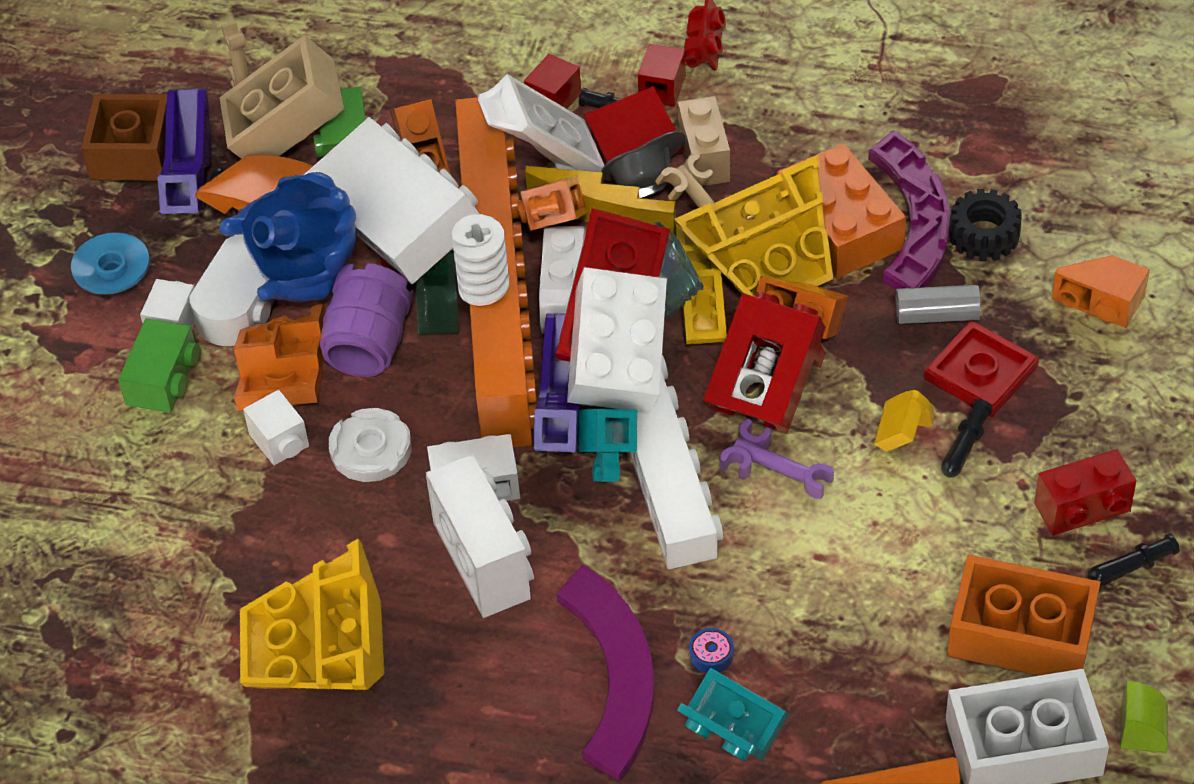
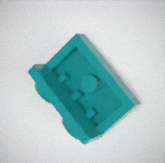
[677,668,790,762]

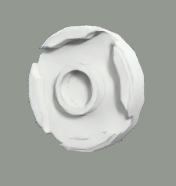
[329,408,412,482]

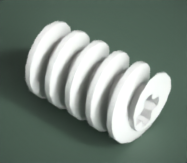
[452,214,509,306]

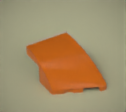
[194,155,313,214]
[234,304,325,411]

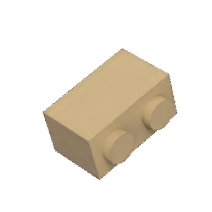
[678,96,730,186]

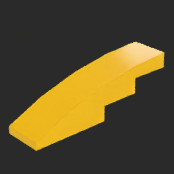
[525,166,676,239]
[675,223,727,344]

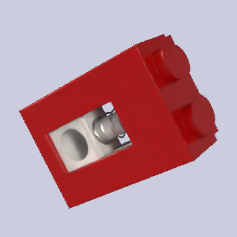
[703,292,826,434]

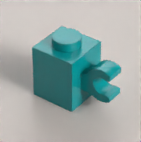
[579,409,637,482]

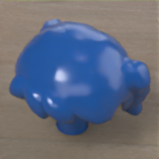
[219,172,356,302]

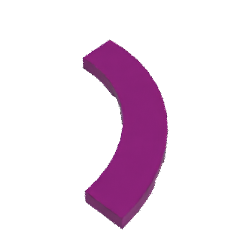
[868,130,950,290]
[557,565,654,783]

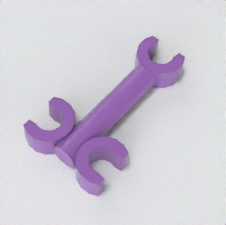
[720,419,834,499]

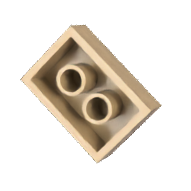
[219,35,344,159]

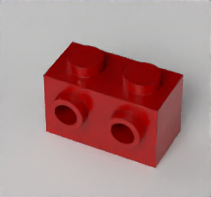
[1034,449,1137,536]

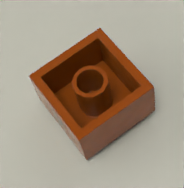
[81,94,167,181]

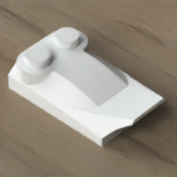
[478,74,604,172]

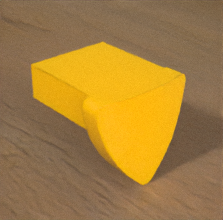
[874,390,935,452]

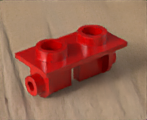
[684,0,726,71]

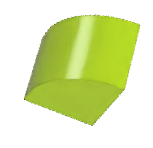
[1120,680,1168,753]

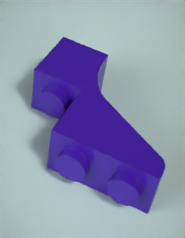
[157,88,212,214]
[534,313,582,452]

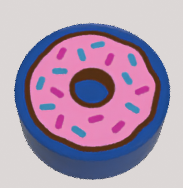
[689,628,734,673]

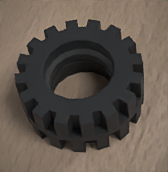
[949,189,1022,262]

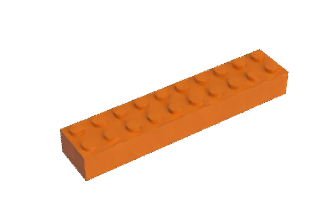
[455,97,537,448]

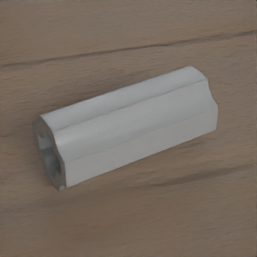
[895,285,981,324]

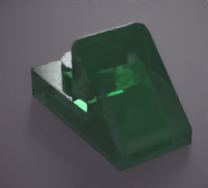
[416,252,460,335]

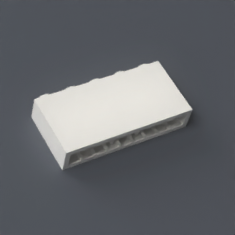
[304,117,479,284]

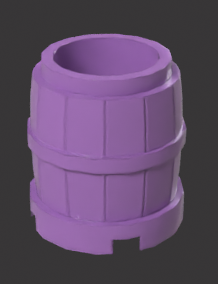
[320,263,414,377]

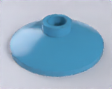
[71,233,150,294]

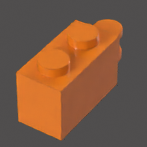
[517,176,588,231]

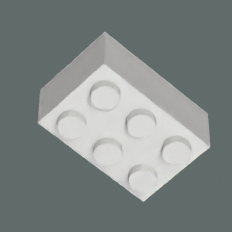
[567,267,667,413]
[426,454,534,618]
[945,669,1109,784]

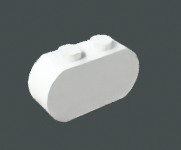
[539,226,586,334]
[189,235,276,346]

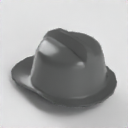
[601,131,686,199]

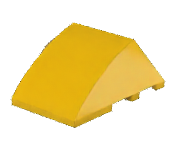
[673,155,833,297]
[240,539,384,690]

